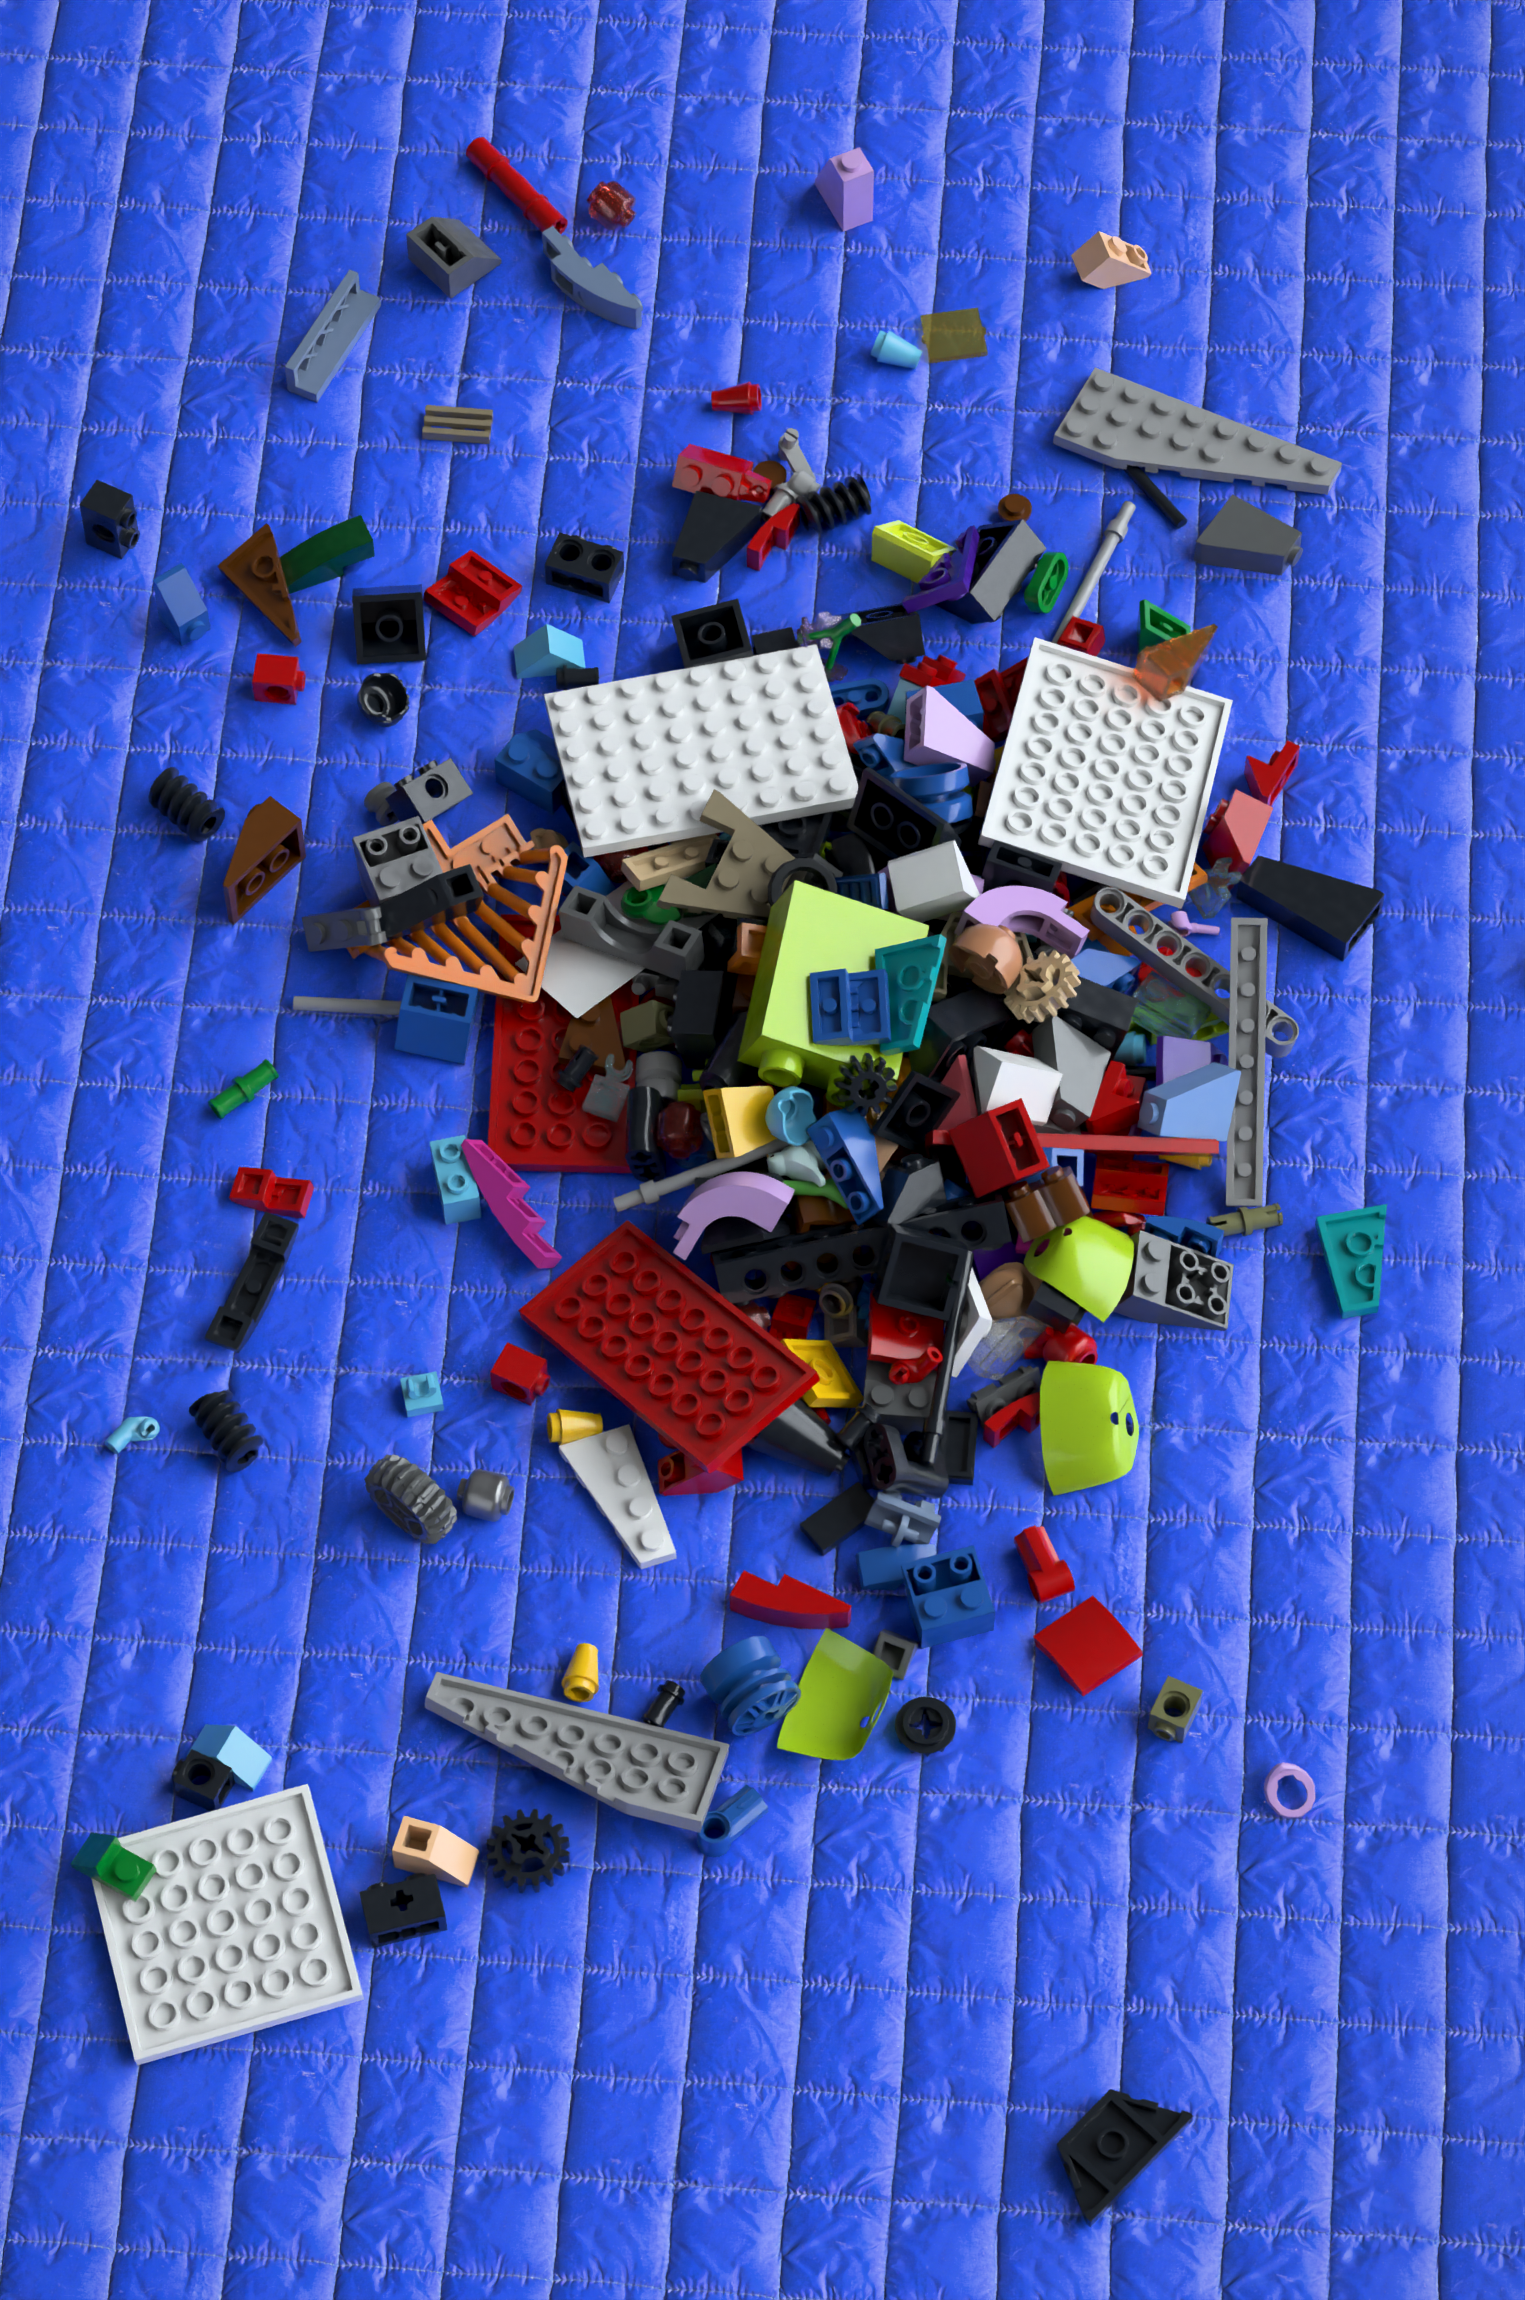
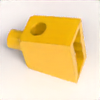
[703,1086,777,1159]

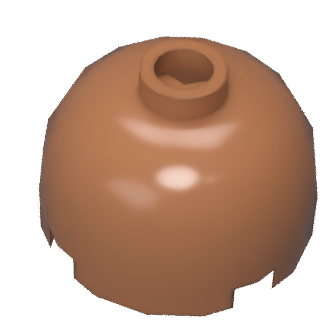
[948,924,1023,994]

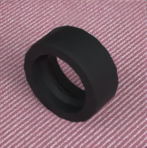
[768,858,837,907]

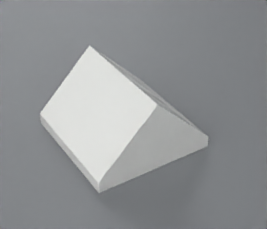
[888,840,980,923]
[974,1046,1063,1126]

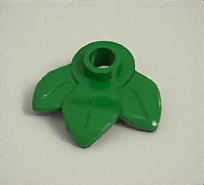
[621,884,681,925]

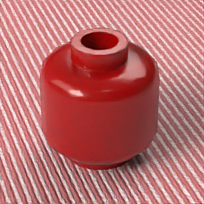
[1043,1324,1098,1365]

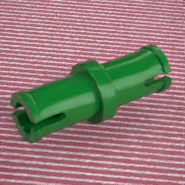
[208,1059,279,1119]

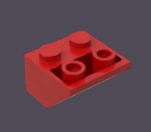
[948,1098,1050,1198]

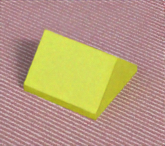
[871,520,957,583]

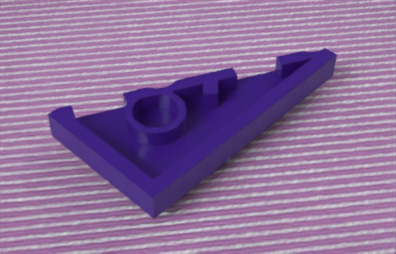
[902,525,980,614]

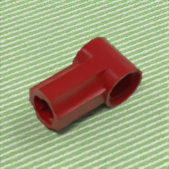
[1014,1525,1075,1604]

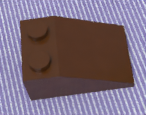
[223,796,306,925]

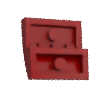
[423,550,523,637]
[974,657,1028,743]
[1091,1156,1169,1216]
[1033,1595,1143,1697]

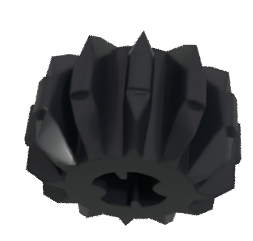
[833,1052,897,1117]

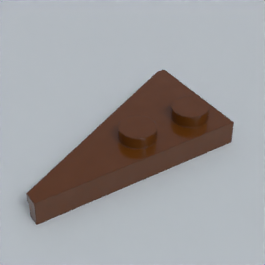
[218,523,302,647]
[558,995,627,1079]

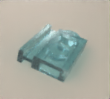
[1132,971,1211,1039]

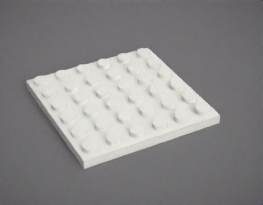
[91,1784,364,2065]

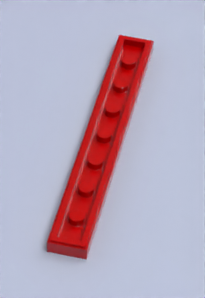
[925,1130,1219,1157]

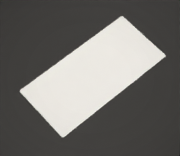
[516,875,719,1018]

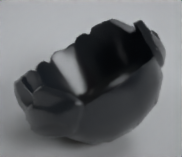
[357,673,410,727]

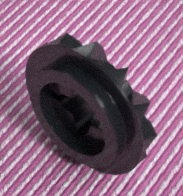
[895,1697,956,1757]

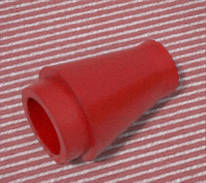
[711,381,762,415]

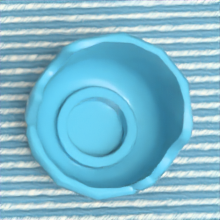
[765,1086,817,1146]

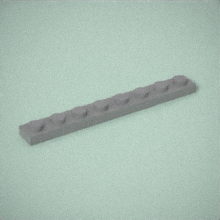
[1226,918,1268,1207]

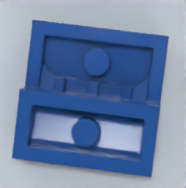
[810,968,892,1045]

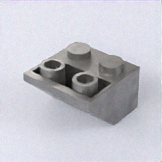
[352,816,443,907]

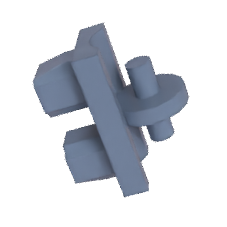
[864,1490,941,1548]

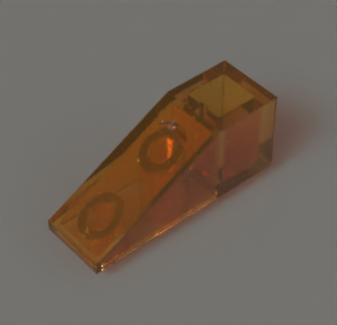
[1132,624,1218,702]

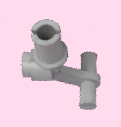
[761,428,821,522]

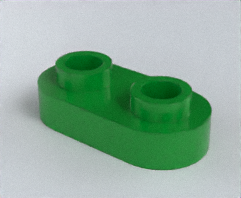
[1024,552,1069,613]

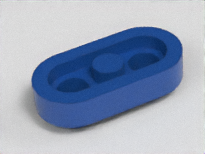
[829,678,889,718]

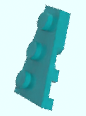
[875,934,947,1056]
[1315,1204,1387,1319]

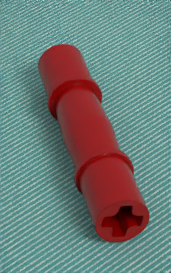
[466,137,568,234]

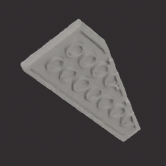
[1053,367,1342,495]
[425,1672,730,1833]

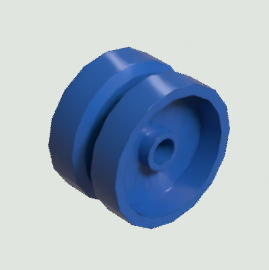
[891,762,974,823]

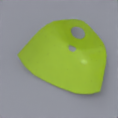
[1024,1215,1134,1323]
[1040,1361,1139,1496]
[777,1628,893,1760]

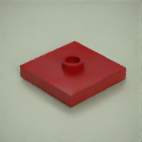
[867,1288,944,1371]

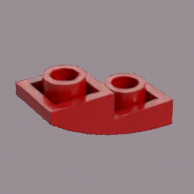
[899,654,966,688]

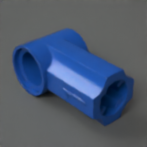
[697,1784,768,1857]

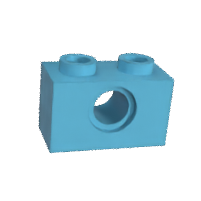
[430,1135,481,1225]

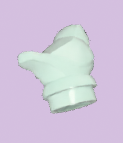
[767,1139,826,1187]

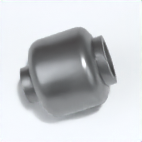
[457,1469,515,1522]

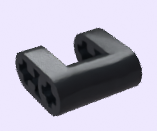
[625,1086,668,1182]
[863,1423,949,1499]

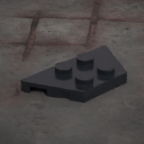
[1056,2089,1193,2227]

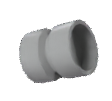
[635,1051,683,1117]

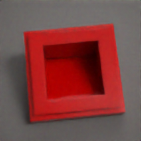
[1057,616,1106,657]

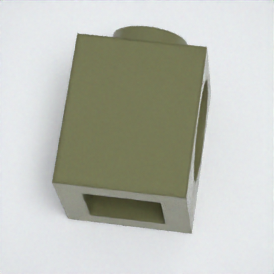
[620,1000,675,1053]
[1148,1675,1203,1743]

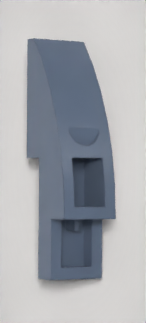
[542,226,643,329]

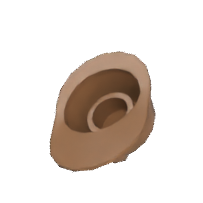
[978,1262,1041,1339]

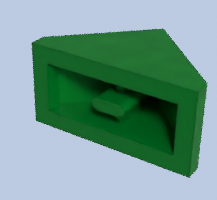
[1137,599,1192,658]

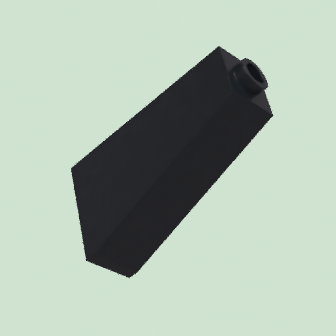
[1236,855,1385,961]

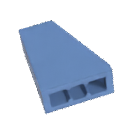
[1137,1062,1241,1142]

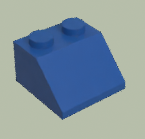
[494,729,565,815]

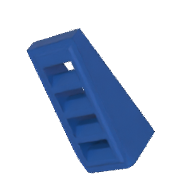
[835,873,889,909]

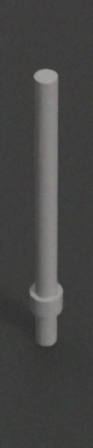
[1051,501,1136,644]
[613,1125,812,1212]

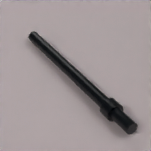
[920,1251,974,1466]

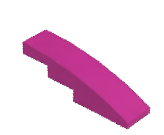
[461,1139,562,1268]

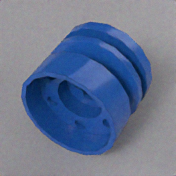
[700,1636,801,1736]

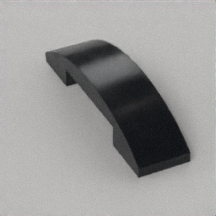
[204,1211,299,1353]

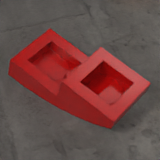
[747,503,800,571]
[229,1167,314,1219]
[769,1293,816,1342]
[983,1391,1040,1448]

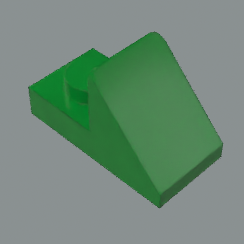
[70,1832,157,1902]

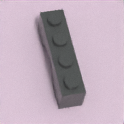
[558,885,705,980]

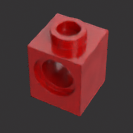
[252,653,306,705]
[490,1342,551,1406]

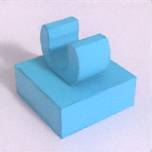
[400,1371,444,1417]

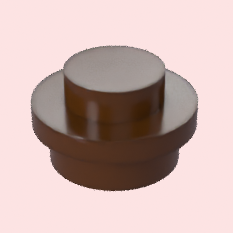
[998,494,1032,522]

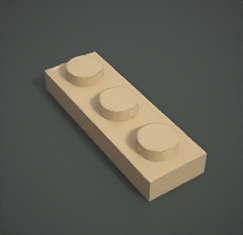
[621,833,719,892]

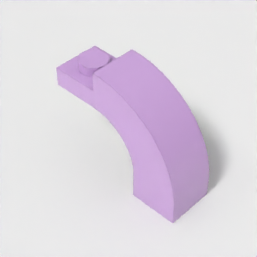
[954,886,1090,959]
[673,1172,795,1260]

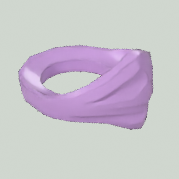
[1264,1762,1316,1819]

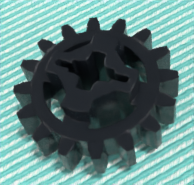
[486,1809,570,1893]

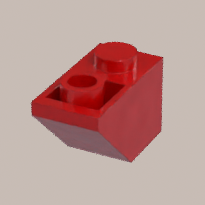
[658,1448,744,1496]

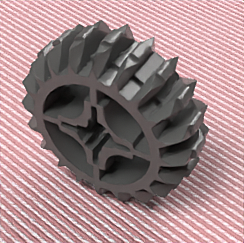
[364,1454,458,1544]

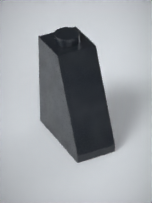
[672,491,762,583]

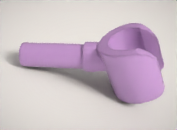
[1168,911,1220,937]

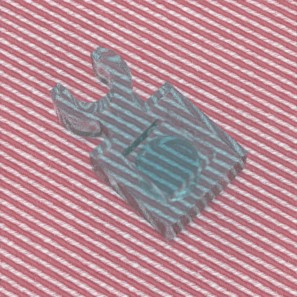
[1187,858,1242,919]
[583,1054,633,1122]

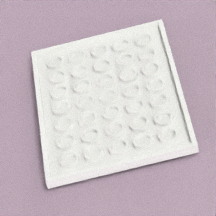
[978,637,1233,909]
[544,644,858,858]

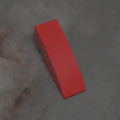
[730,1570,852,1629]

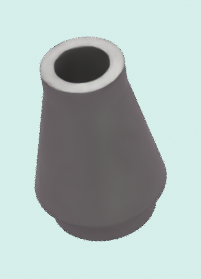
[819,1276,864,1317]

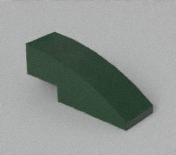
[280,515,375,594]

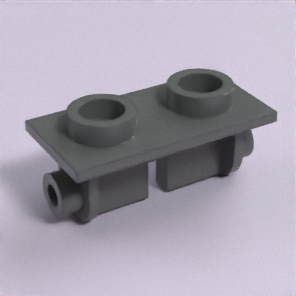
[966,1365,1042,1429]

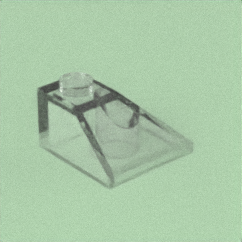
[967,1316,1047,1381]

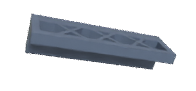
[285,269,381,403]

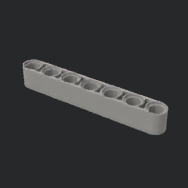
[1090,887,1299,1058]

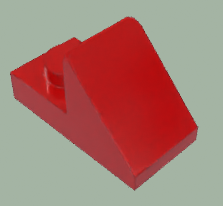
[1244,740,1300,807]
[1086,1060,1140,1135]

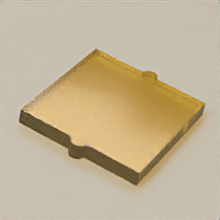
[920,308,988,363]

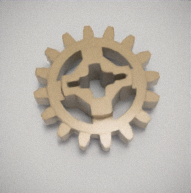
[1004,950,1081,1023]

